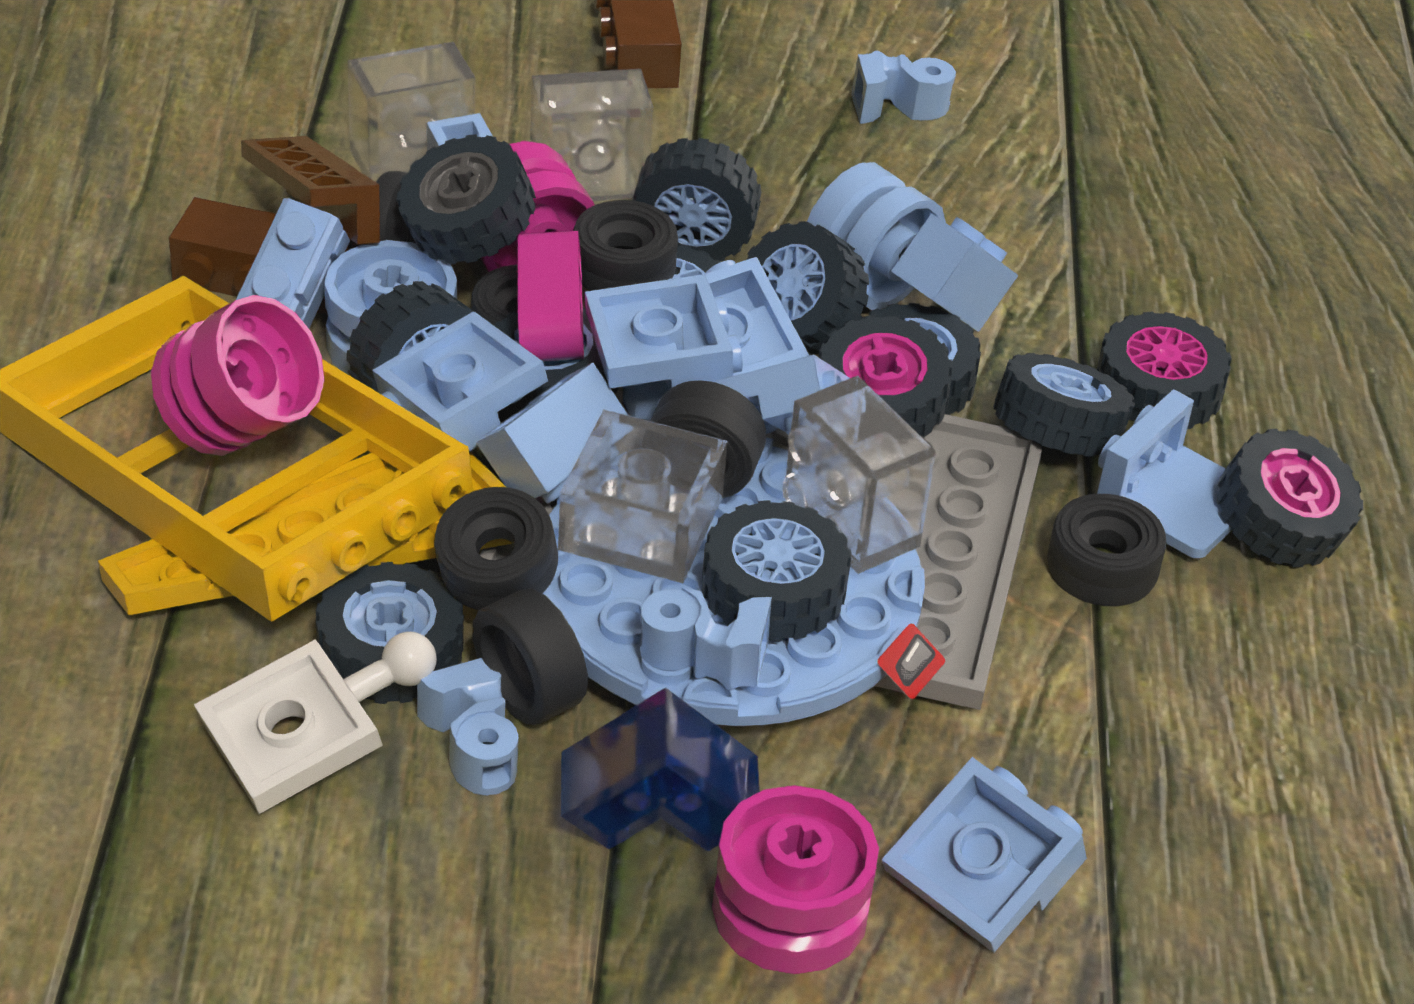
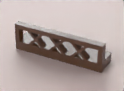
[241,136,380,244]

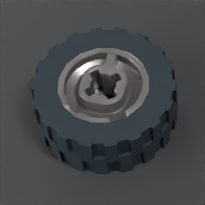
[397,134,536,264]

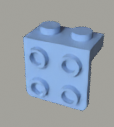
[1097,389,1233,558]

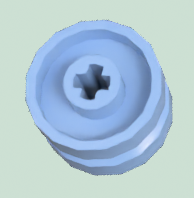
[807,162,946,310]
[324,240,457,375]

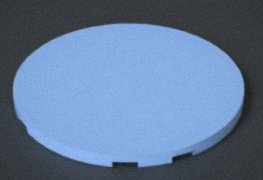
[543,438,925,726]

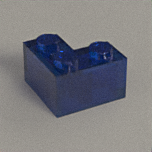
[561,687,760,851]

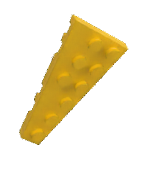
[98,452,512,615]

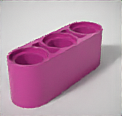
[518,231,584,362]

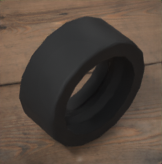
[472,588,588,725]

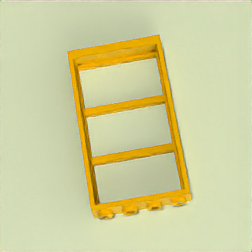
[0,276,473,622]

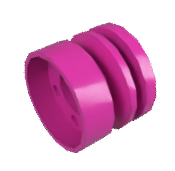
[151,295,324,456]

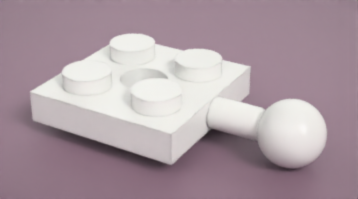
[194,632,437,814]

